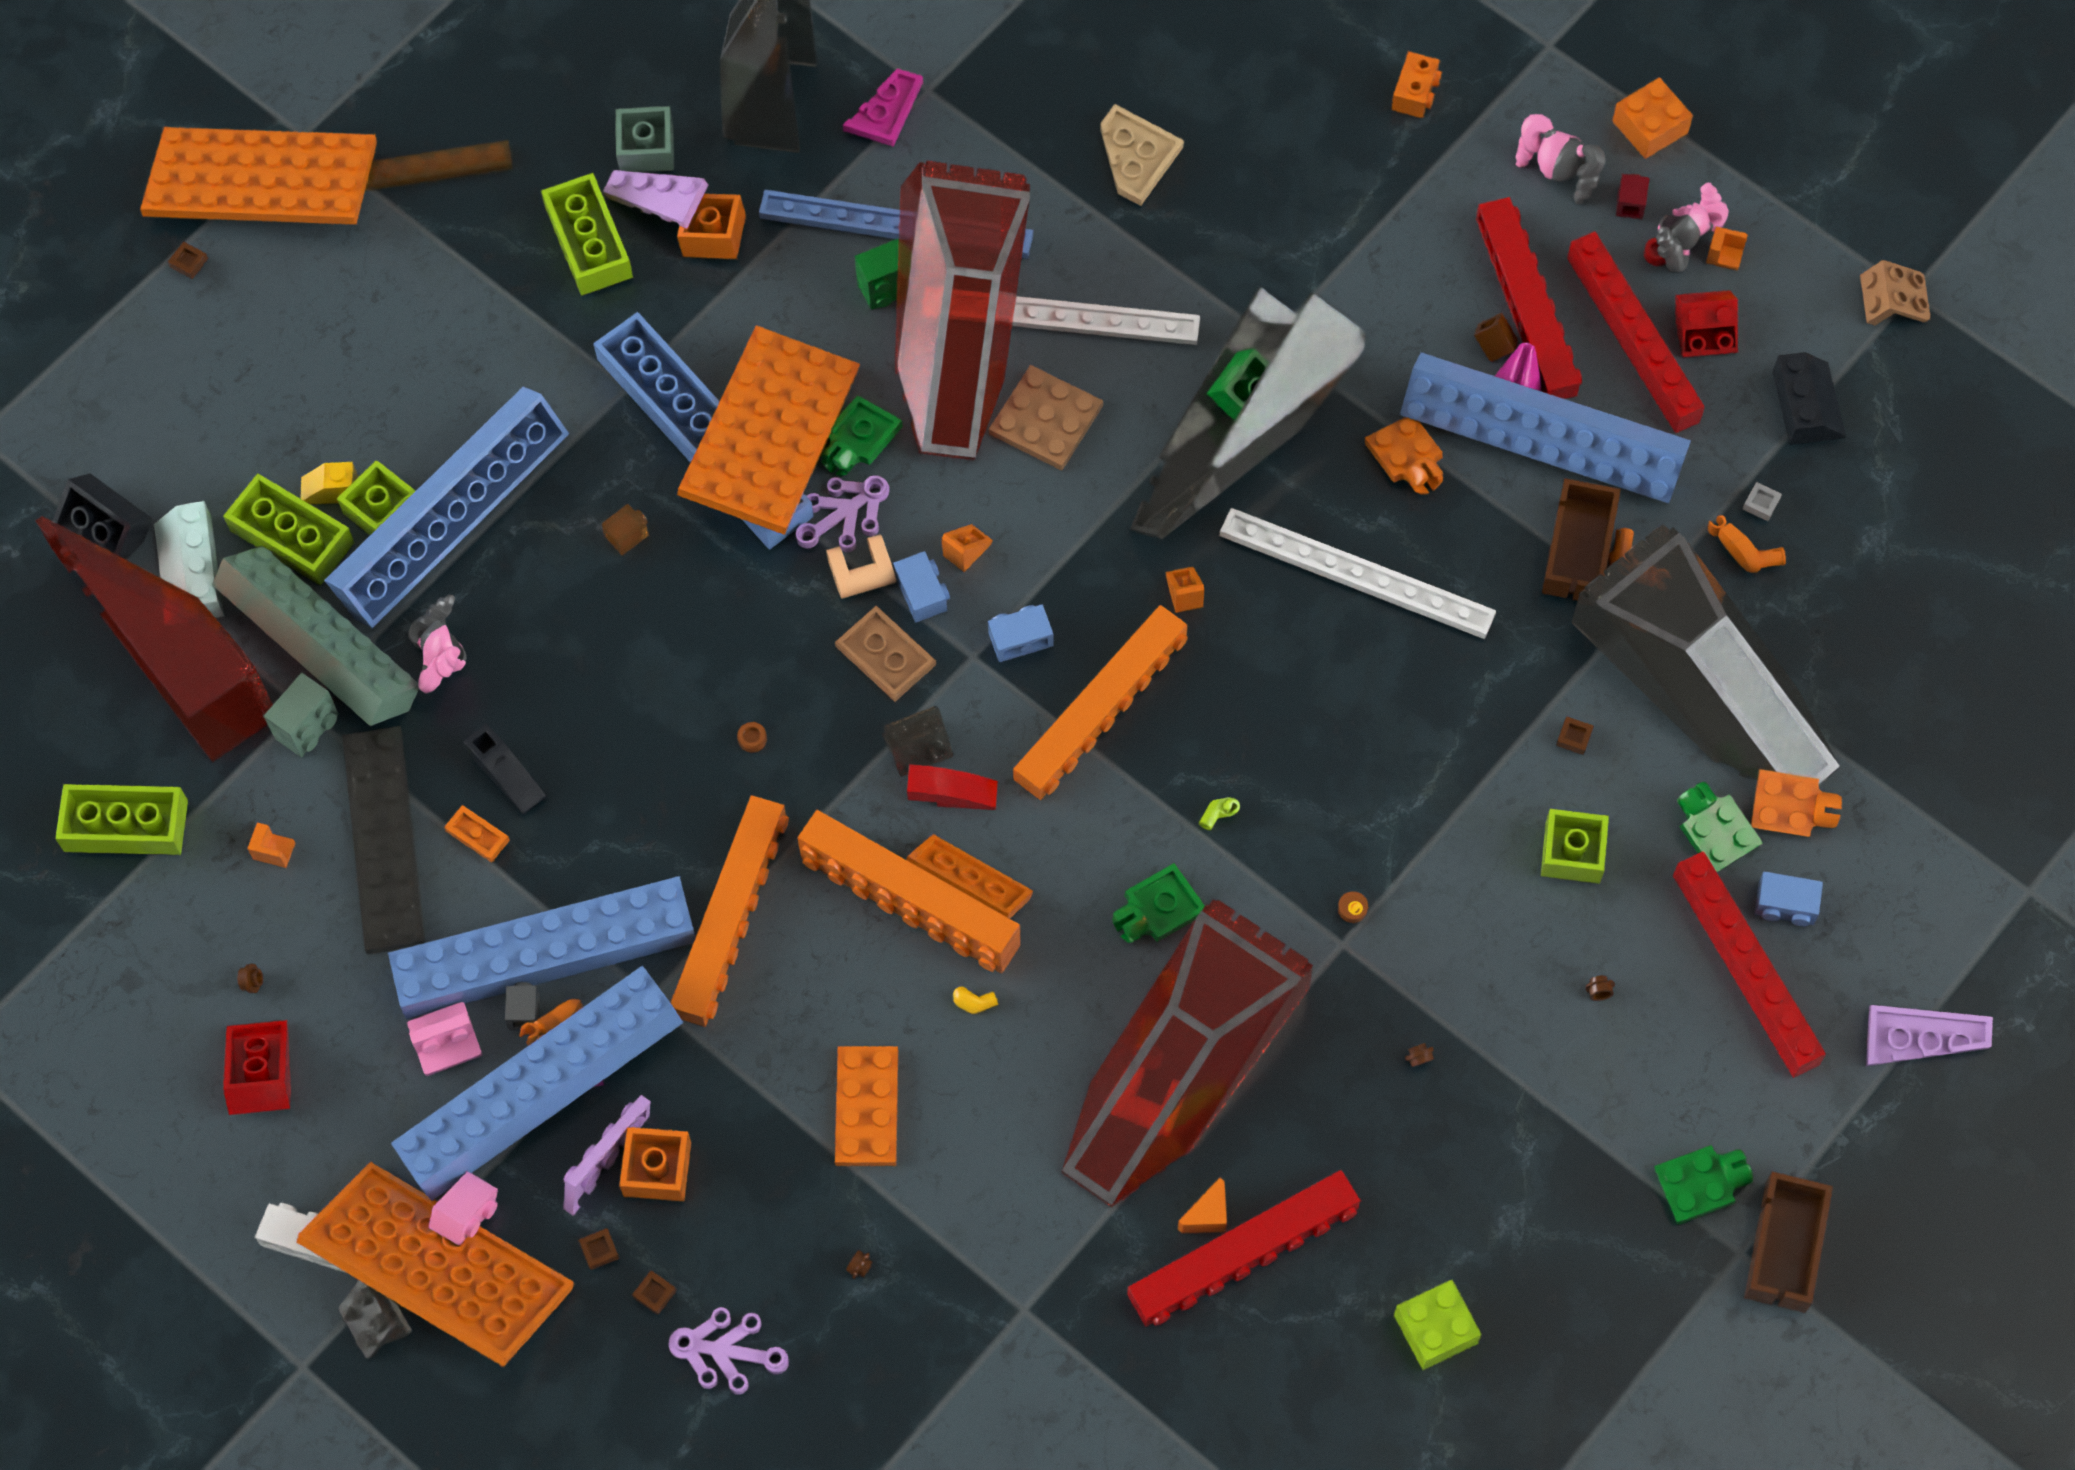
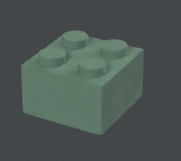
[616,106,674,172]
[264,673,339,758]

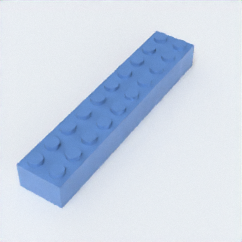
[593,312,814,550]
[1400,352,1691,503]
[324,387,569,628]
[388,876,696,1019]
[391,965,683,1201]

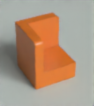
[1706,226,1748,270]
[247,822,295,868]

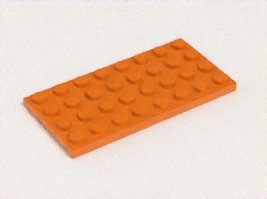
[140,127,377,225]
[677,325,860,535]
[297,1162,574,1367]

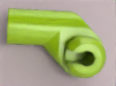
[1199,797,1240,830]

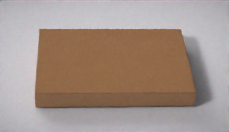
[835,606,936,702]

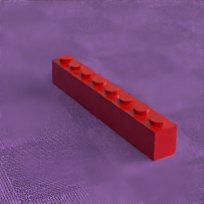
[1476,197,1582,399]
[1567,231,1705,434]
[1673,851,1826,1078]
[1127,1170,1360,1326]

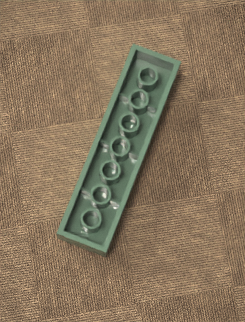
[212,546,419,726]

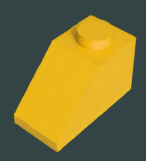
[301,462,358,504]

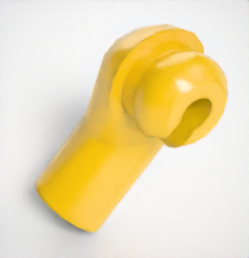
[953,987,998,1014]

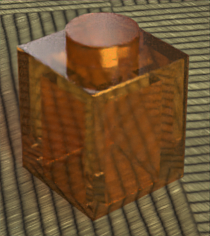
[601,504,649,555]

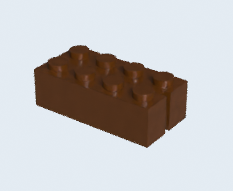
[1542,478,1621,604]
[1744,1172,1833,1313]

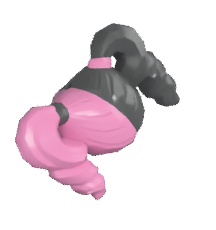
[1516,114,1606,205]
[1656,183,1728,273]
[408,594,467,694]

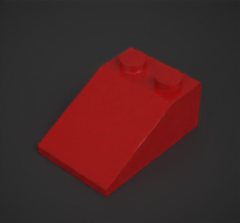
[223,1020,291,1115]

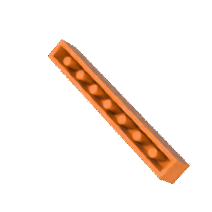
[1013,605,1188,801]
[671,795,789,1027]

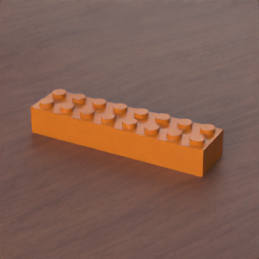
[798,810,1021,974]

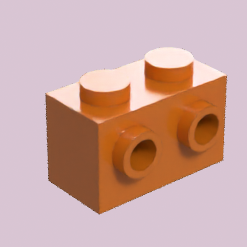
[1391,51,1442,118]

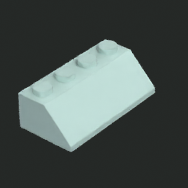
[154,501,224,627]

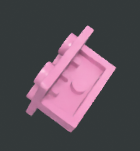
[407,1002,482,1076]

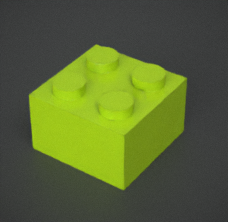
[337,460,415,535]
[1541,809,1609,884]
[1394,1280,1482,1370]

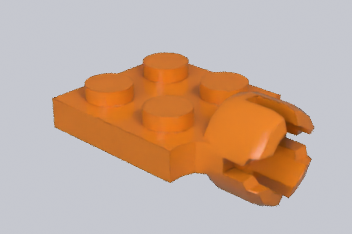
[1365,417,1443,495]
[1750,769,1842,837]

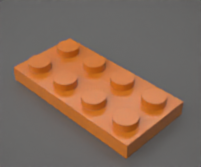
[906,834,1033,919]
[835,1046,898,1166]

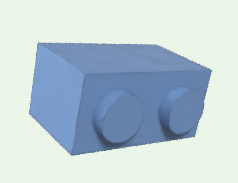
[893,551,950,623]
[988,604,1054,663]
[1754,871,1823,926]

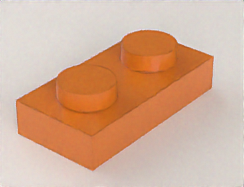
[444,805,510,863]

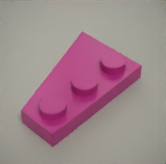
[843,68,923,147]

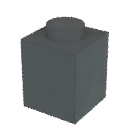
[505,982,540,1030]

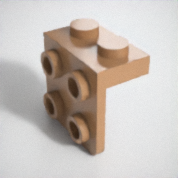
[1860,260,1930,325]

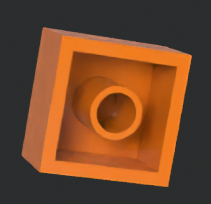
[1612,77,1693,159]
[677,194,746,259]
[619,1127,691,1201]

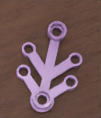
[796,476,889,552]
[669,1308,789,1394]

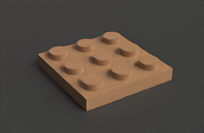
[989,365,1103,471]

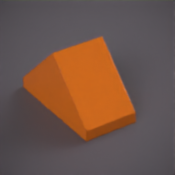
[942,524,993,572]
[1165,567,1204,613]
[1178,1178,1227,1234]

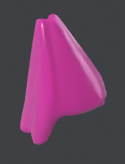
[1495,343,1542,392]

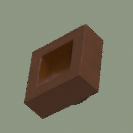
[168,241,208,279]
[1556,716,1594,755]
[579,1228,619,1270]
[632,1271,677,1315]

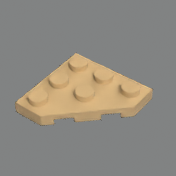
[1100,104,1184,206]

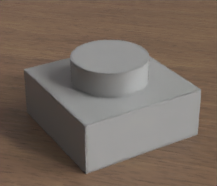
[1743,482,1782,521]

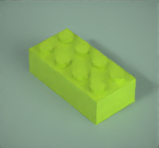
[541,173,633,296]
[223,473,355,586]
[55,784,188,855]

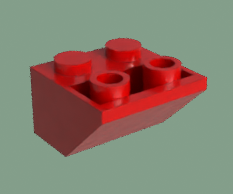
[1675,290,1738,357]

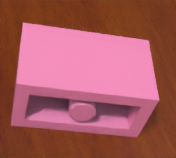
[429,1171,498,1246]

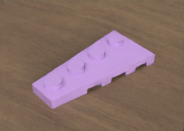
[603,170,708,229]
[1866,1005,1993,1066]
[564,1095,651,1216]

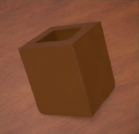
[1474,313,1518,362]

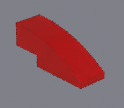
[907,764,998,810]

